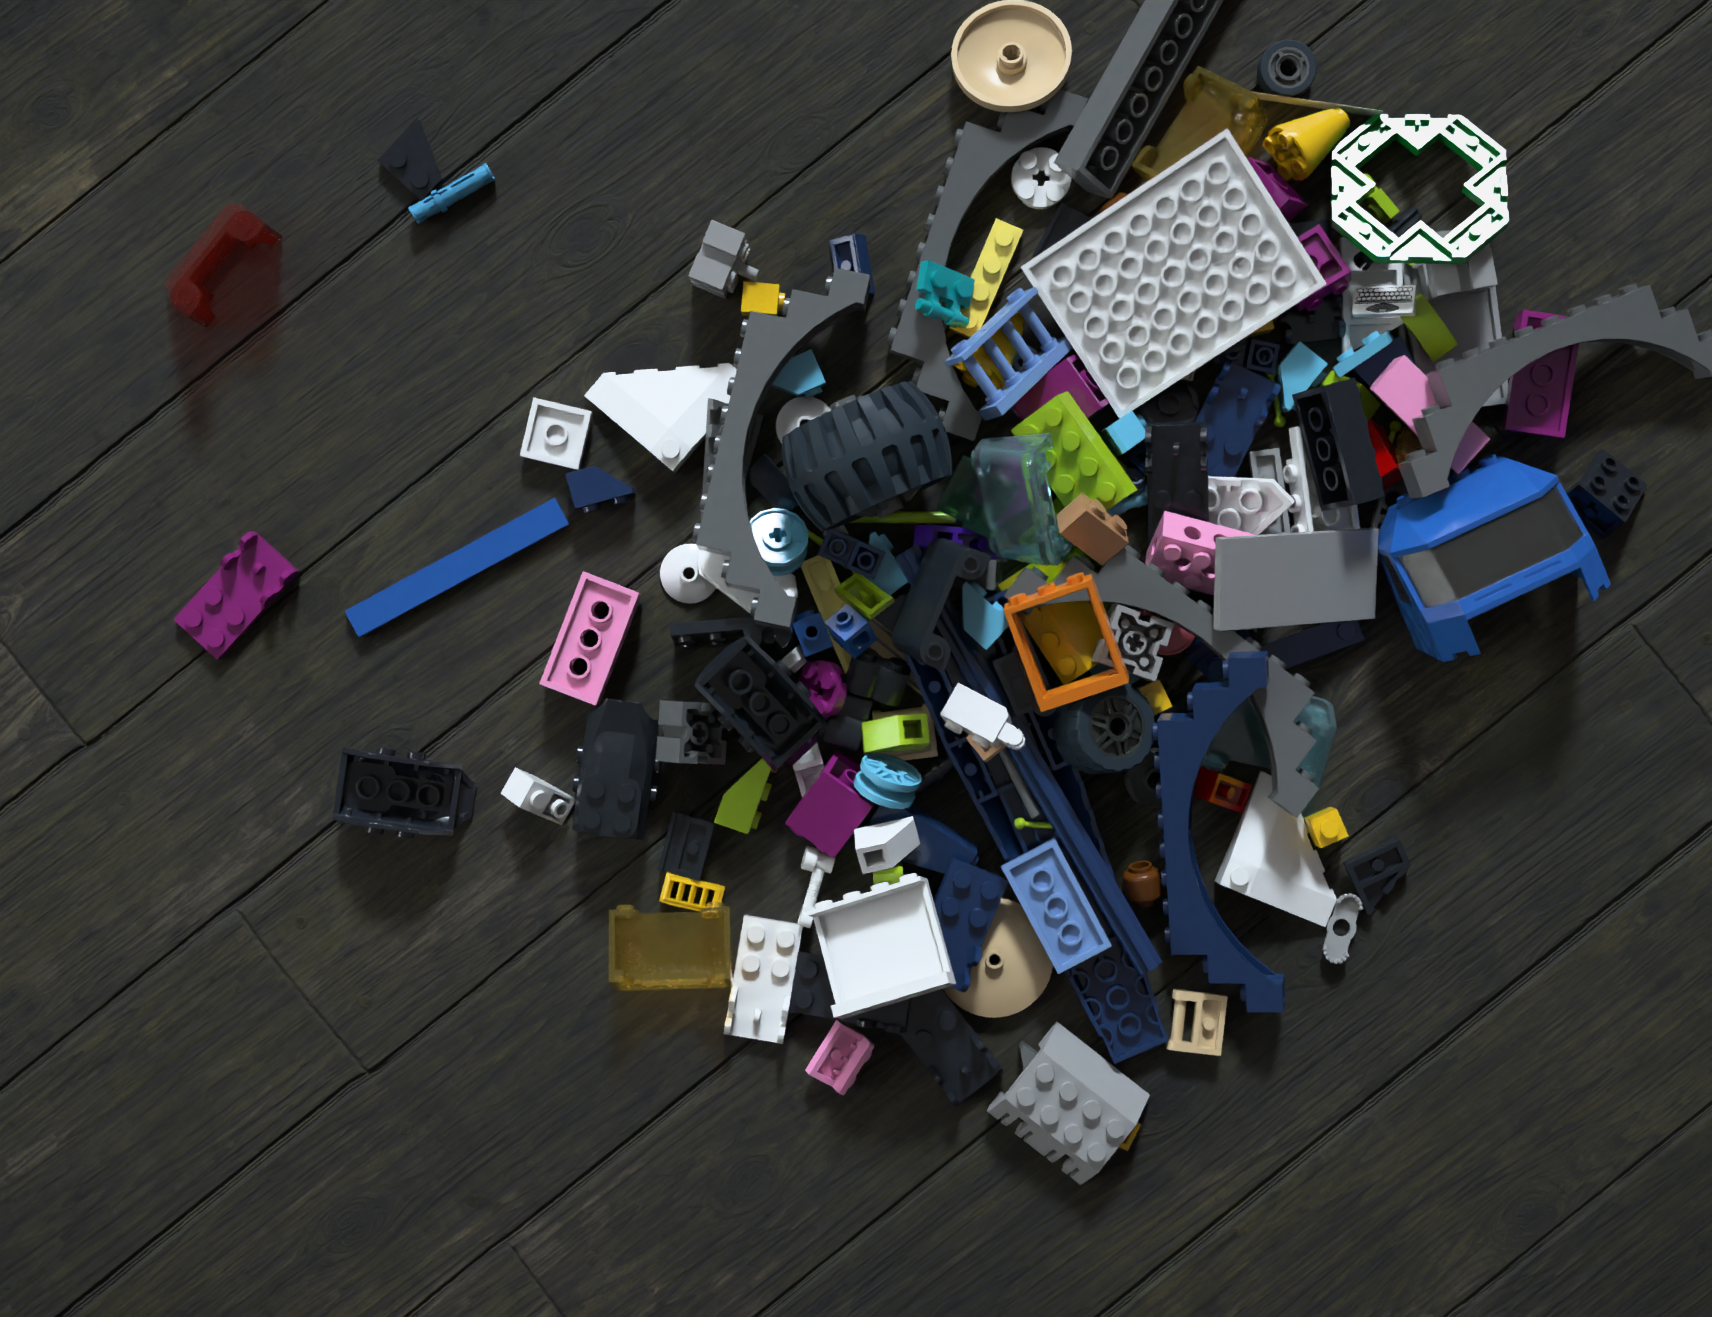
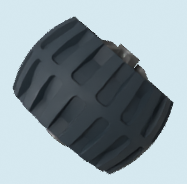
[782,381,952,532]

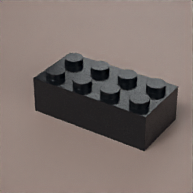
[1292,378,1385,512]

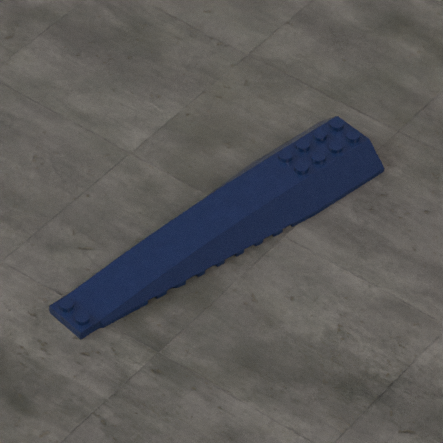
[904,589,1169,1064]

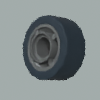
[1257,40,1317,98]

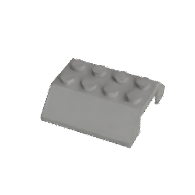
[987,1021,1150,1185]

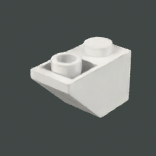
[501,767,576,825]
[854,816,920,874]

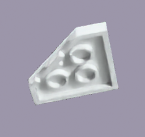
[1209,476,1295,535]

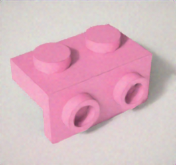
[805,1020,874,1095]

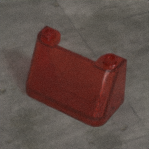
[164,202,282,328]

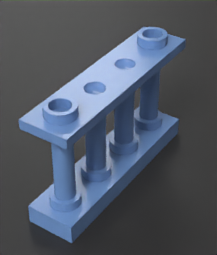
[944,287,1073,421]

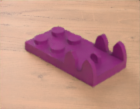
[1502,310,1579,439]
[173,531,300,660]

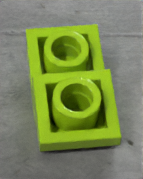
[1400,293,1458,363]

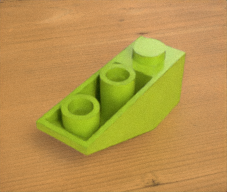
[714,759,777,834]

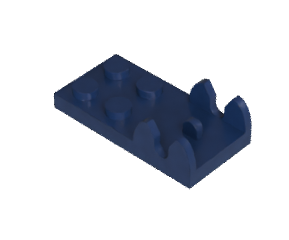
[1194,359,1281,477]
[934,857,1009,993]

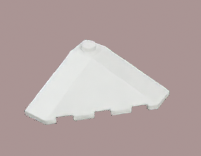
[584,363,737,473]
[1215,771,1337,927]

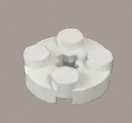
[1011,147,1071,209]

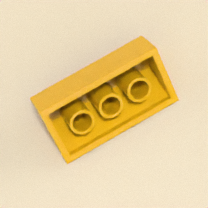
[998,548,1104,685]

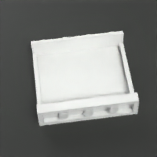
[806,873,956,1019]

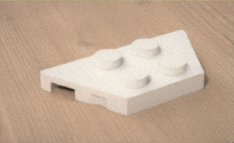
[1339,237,1404,353]

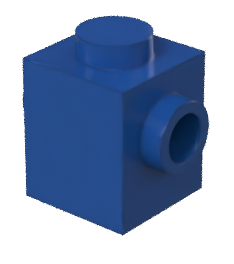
[824,604,877,659]
[793,609,833,657]

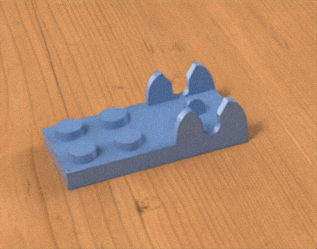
[1001,838,1112,974]

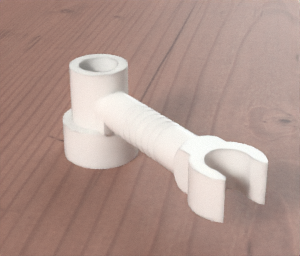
[797,846,835,928]

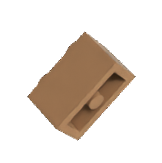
[1056,493,1129,565]

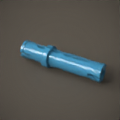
[408,163,496,224]

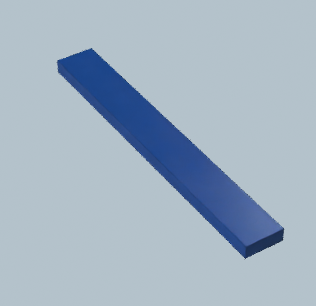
[345,498,570,637]

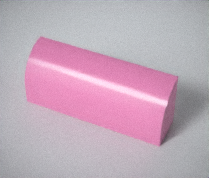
[1370,355,1490,474]

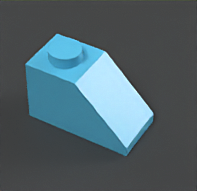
[772,349,826,399]
[1099,411,1147,457]

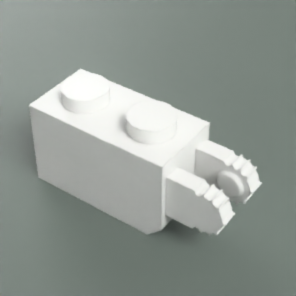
[940,683,1026,751]

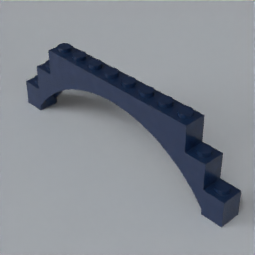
[1153,651,1286,1013]

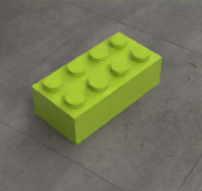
[1011,391,1138,512]

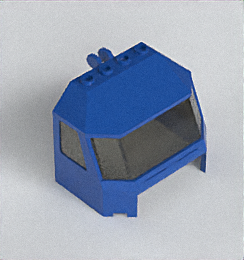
[1377,454,1611,662]

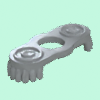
[1323,893,1363,964]

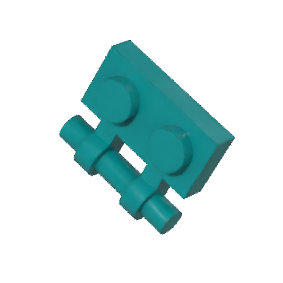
[915,260,975,328]

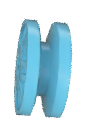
[750,508,809,576]
[854,753,922,809]

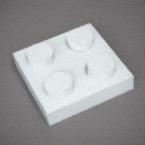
[520,397,593,470]

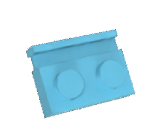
[1333,330,1394,378]

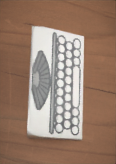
[1352,285,1417,318]

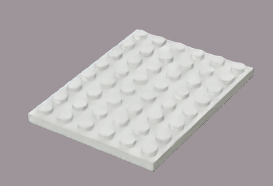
[1021,128,1327,419]

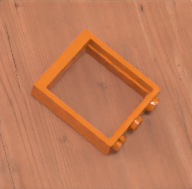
[1003,572,1129,712]

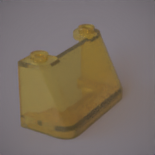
[1131,66,1268,181]
[609,902,733,991]

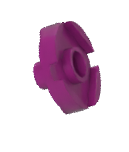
[798,660,847,720]

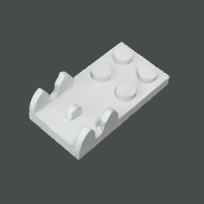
[724,915,803,1044]

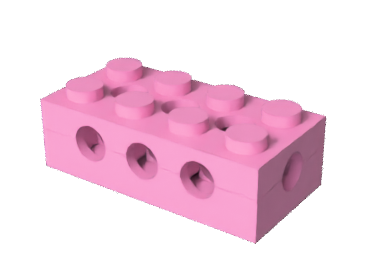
[1145,511,1254,595]
[539,571,642,706]

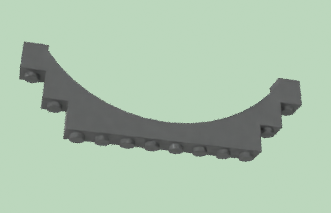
[886,89,1088,444]
[693,268,871,632]
[1398,283,1712,499]
[1003,545,1319,818]

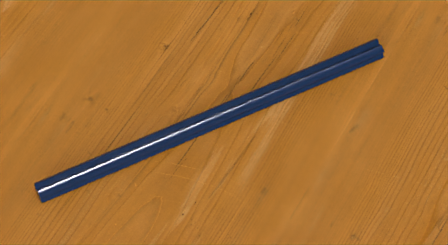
[894,544,1163,975]

